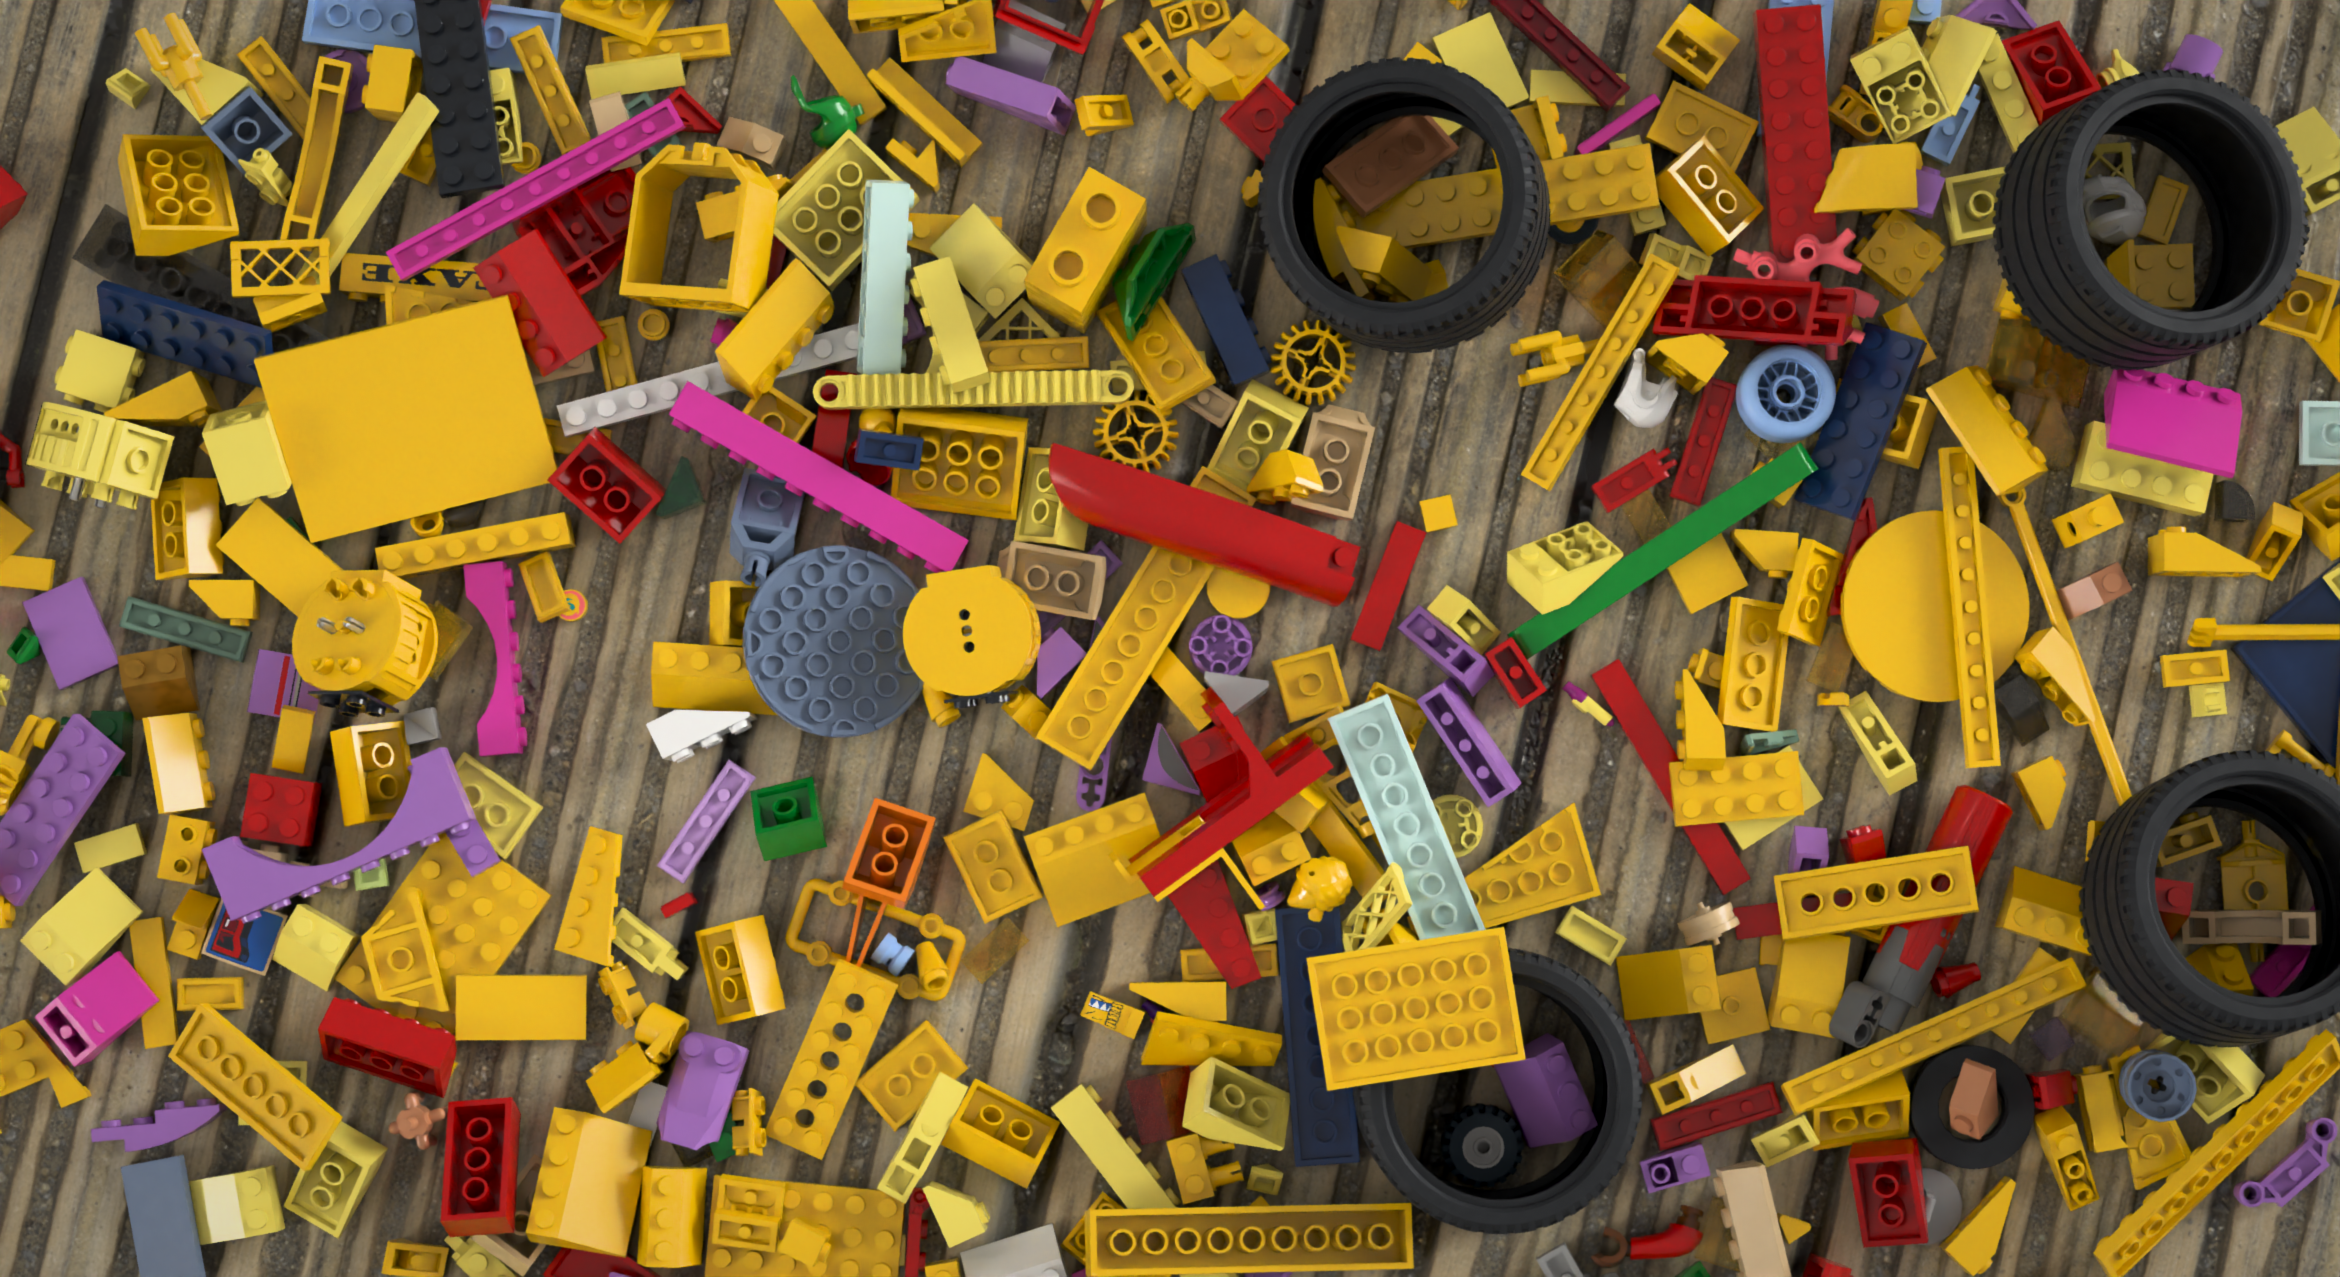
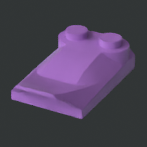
[656,1031,749,1151]

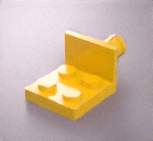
[1175,9,1290,112]
[2103,239,2195,309]

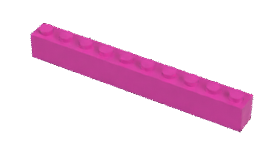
[668,381,969,573]

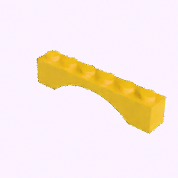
[280,56,354,252]

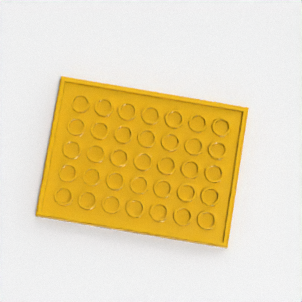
[254,294,558,543]

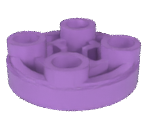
[1189,615,1253,676]

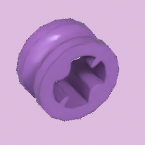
[1255,881,1285,911]

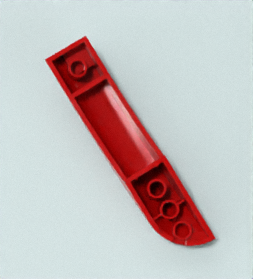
[1049,443,1361,607]

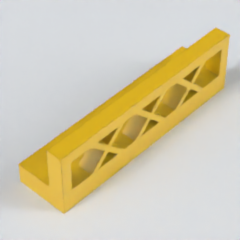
[867,57,983,168]

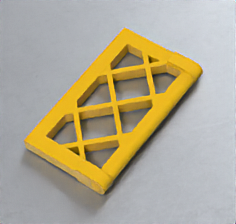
[230,238,331,298]

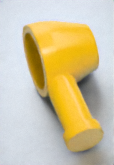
[410,509,445,539]

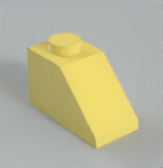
[1427,585,1501,656]

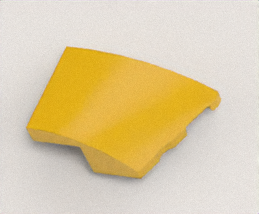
[1814,143,1918,213]

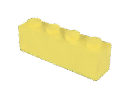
[910,256,990,394]

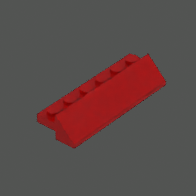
[1653,275,1857,346]

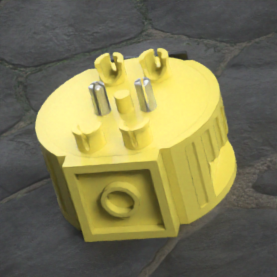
[25,402,174,510]

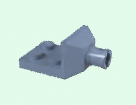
[730,468,805,587]

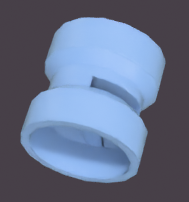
[870,933,915,977]

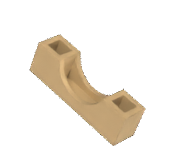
[2182,910,2322,945]

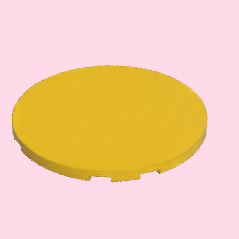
[1840,510,2029,702]

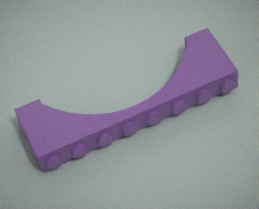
[201,747,476,924]

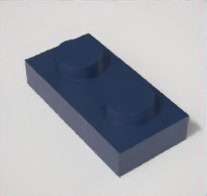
[854,429,924,471]

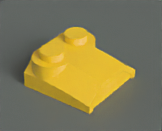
[2258,269,2340,343]
[742,386,816,444]

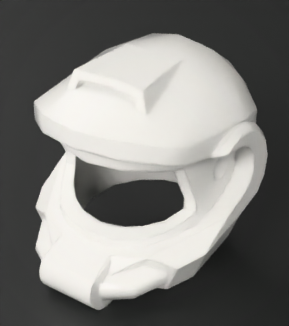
[2083,174,2147,245]
[1614,348,1678,428]

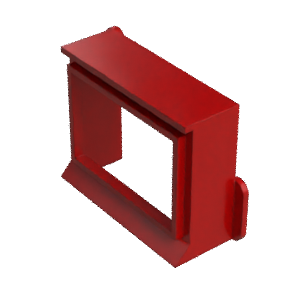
[993,0,1104,55]

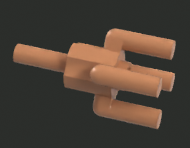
[389,1091,448,1150]

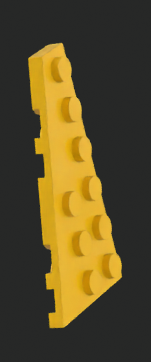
[1407,803,1601,940]

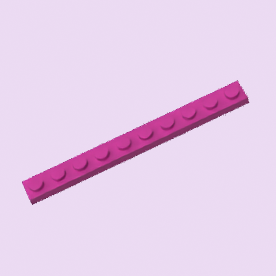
[386,98,686,282]

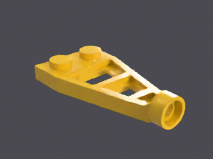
[1284,705,1375,839]

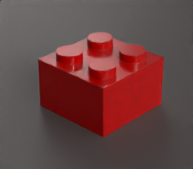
[240,773,322,846]

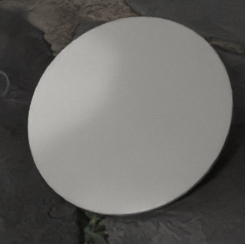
[1917,1168,1962,1245]

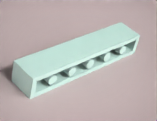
[857,179,914,375]

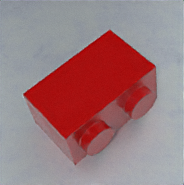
[1483,637,1547,709]

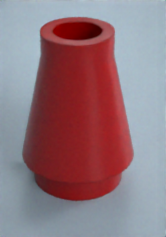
[1930,962,1981,998]

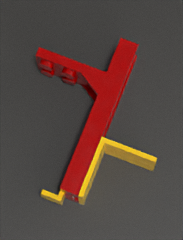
[1108,687,1334,910]

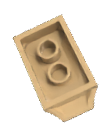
[1290,404,1375,521]
[997,541,1107,620]

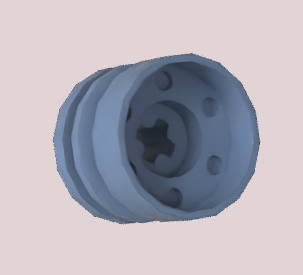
[2118,1049,2197,1122]

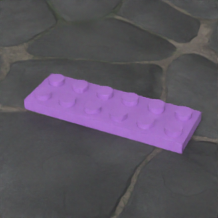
[0,714,126,906]

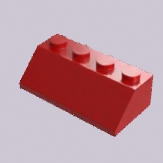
[473,229,607,377]
[318,997,457,1098]

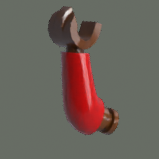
[1590,1205,1704,1268]

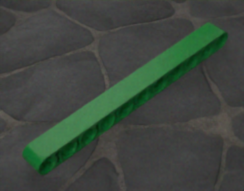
[1507,442,1818,659]

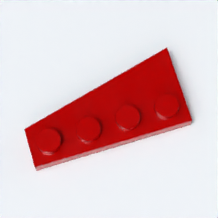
[1167,859,1262,989]

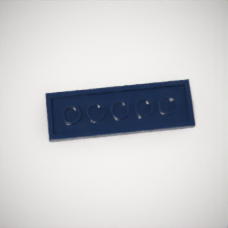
[97,280,273,388]
[1794,322,1927,521]

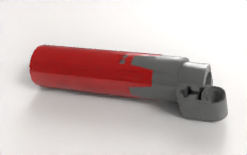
[1829,785,2013,1048]

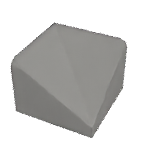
[404,707,442,746]

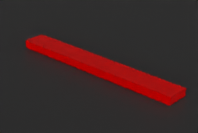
[1590,659,1751,895]

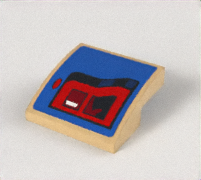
[201,898,288,976]

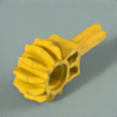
[0,715,43,816]

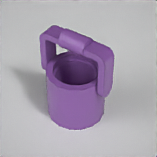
[2163,34,2223,80]

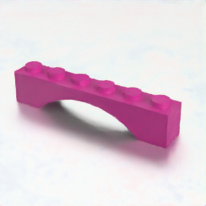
[463,561,527,757]

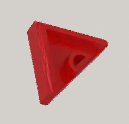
[663,86,722,134]

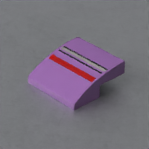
[247,649,321,723]

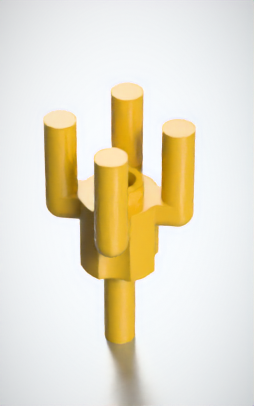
[135,13,212,120]
[1510,331,1600,387]

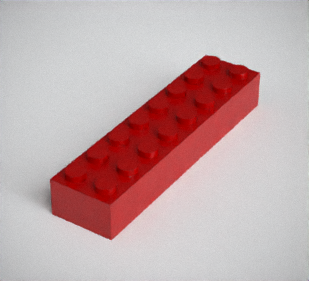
[1753,4,1837,263]

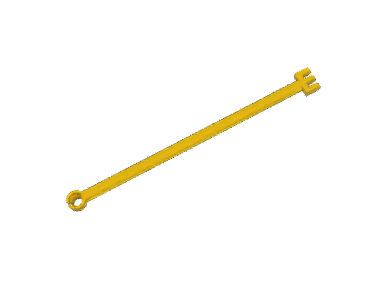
[1998,488,2132,807]
[2187,618,2340,647]

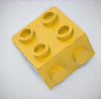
[1491,95,1567,168]

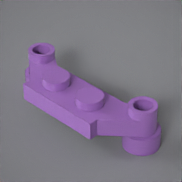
[2233,1117,2338,1207]

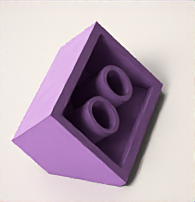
[1493,1033,1598,1148]

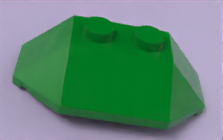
[1112,223,1196,341]

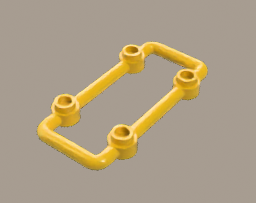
[785,878,966,1002]

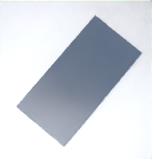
[121,1154,206,1277]

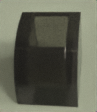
[2214,480,2255,523]

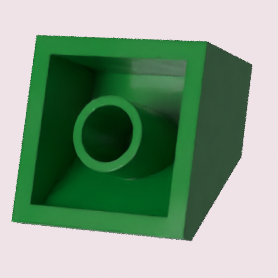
[750,776,827,862]

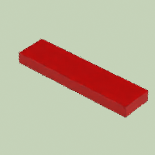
[1669,377,1737,507]
[1350,521,1427,652]
[1732,892,1853,940]
[1649,1081,1783,1151]

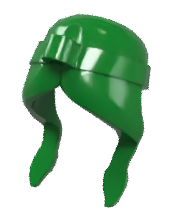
[790,75,865,149]

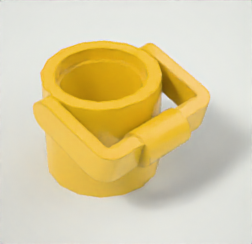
[634,1002,689,1064]

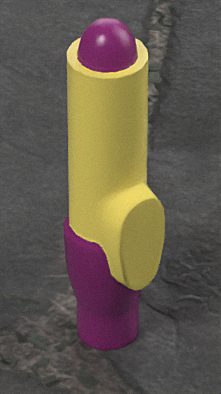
[1562,681,1614,727]

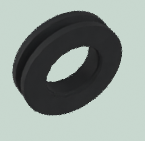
[1909,1045,2035,1169]

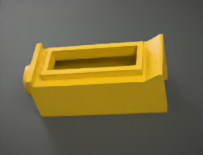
[2074,1064,2128,1153]

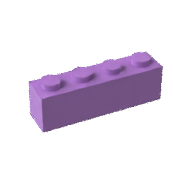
[1416,677,1521,807]

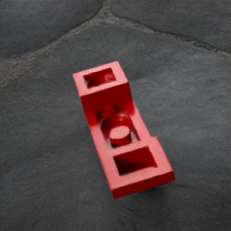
[812,369,858,469]

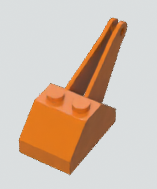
[842,798,936,968]

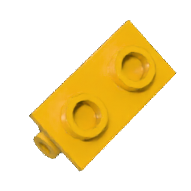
[598,960,647,1030]
[732,1088,767,1156]

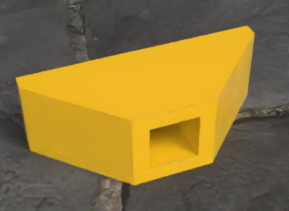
[1246,449,1323,505]

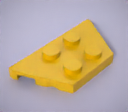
[361,891,450,1012]

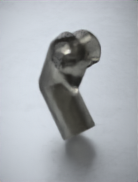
[443,499,488,528]

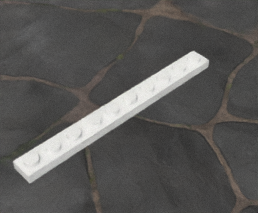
[557,323,859,438]

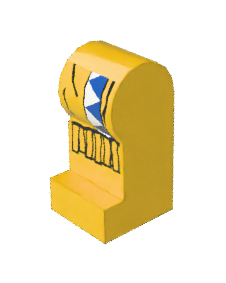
[1080,991,1145,1039]

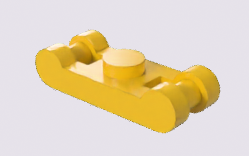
[1121,19,1190,104]

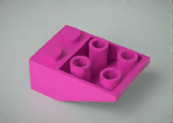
[34,951,160,1067]

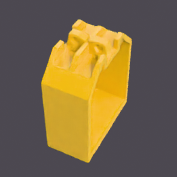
[619,142,779,313]

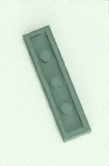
[119,596,253,663]

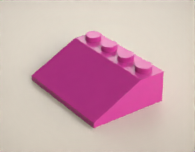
[2104,369,2242,478]

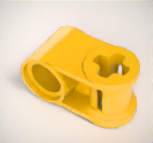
[1828,85,1884,143]

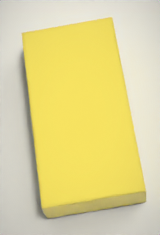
[74,823,147,873]
[1554,905,1627,966]

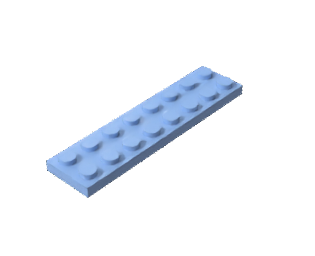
[302,0,564,74]

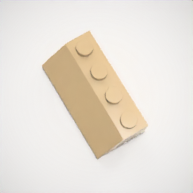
[1713,1160,1792,1277]

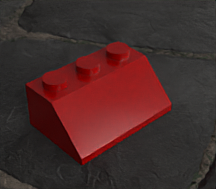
[547,427,667,544]

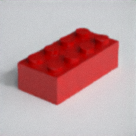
[440,1097,521,1237]

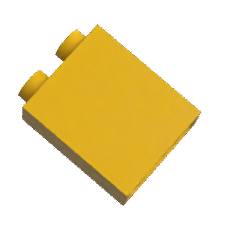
[1024,167,1147,335]

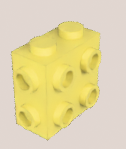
[55,329,146,413]

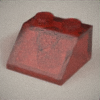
[1126,1065,1192,1145]

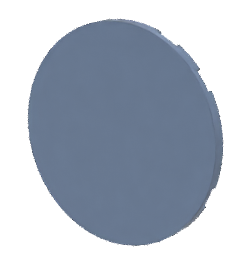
[743,545,924,738]

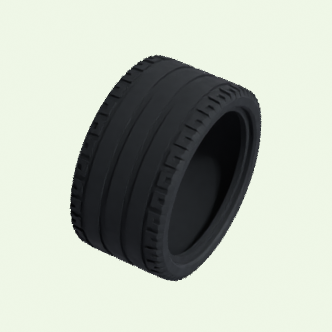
[1258,57,1550,353]
[1993,69,2308,370]
[2079,750,2340,1047]
[1353,948,1643,1234]

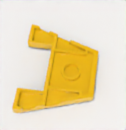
[0,1019,91,1134]

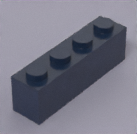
[1181,254,1272,389]

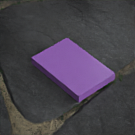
[22,577,119,690]

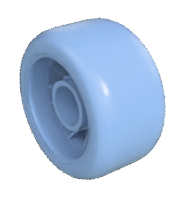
[1736,344,1836,443]

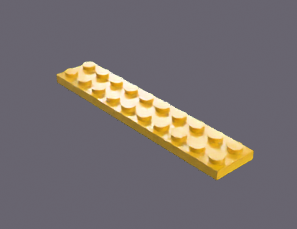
[1338,143,1660,249]
[1036,466,1257,771]
[2093,1029,2340,1277]

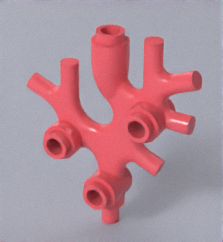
[1733,227,1879,360]

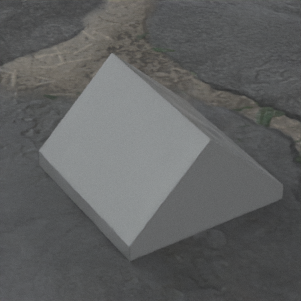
[1203,671,1269,717]

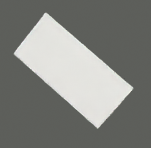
[628,1082,668,1146]

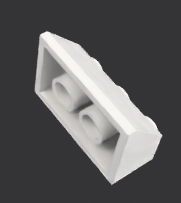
[960,1223,1069,1277]

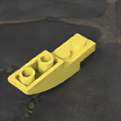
[877,1072,968,1204]

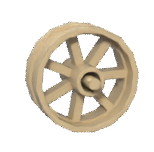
[1677,901,1740,946]

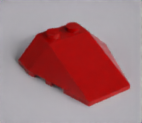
[512,167,636,297]

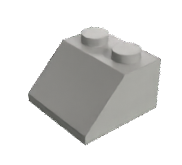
[983,0,1067,83]

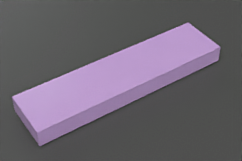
[657,760,756,884]

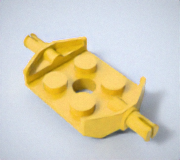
[2217,820,2289,962]

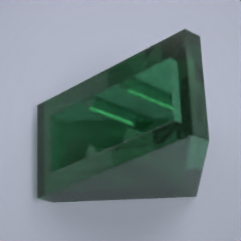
[656,456,707,520]

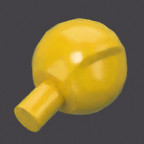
[859,409,897,433]

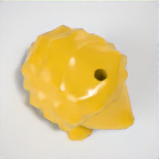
[1287,856,1353,922]

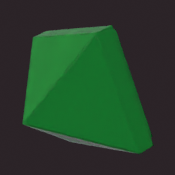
[7,626,40,664]

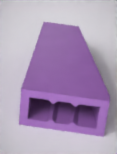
[945,56,1076,136]

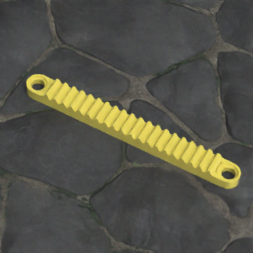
[813,370,1134,410]

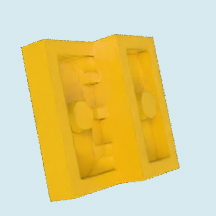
[711,1174,786,1252]

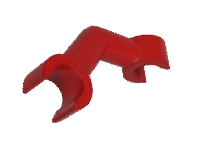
[0,430,25,488]

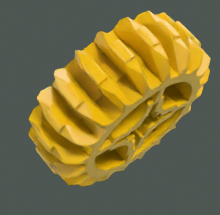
[1270,320,1356,406]
[1093,390,1179,473]

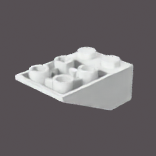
[646,710,757,763]

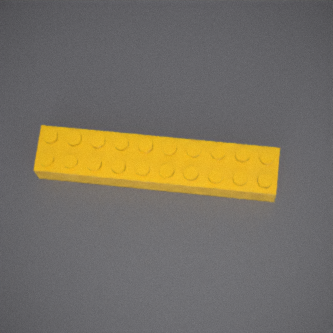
[1085,1203,1414,1277]

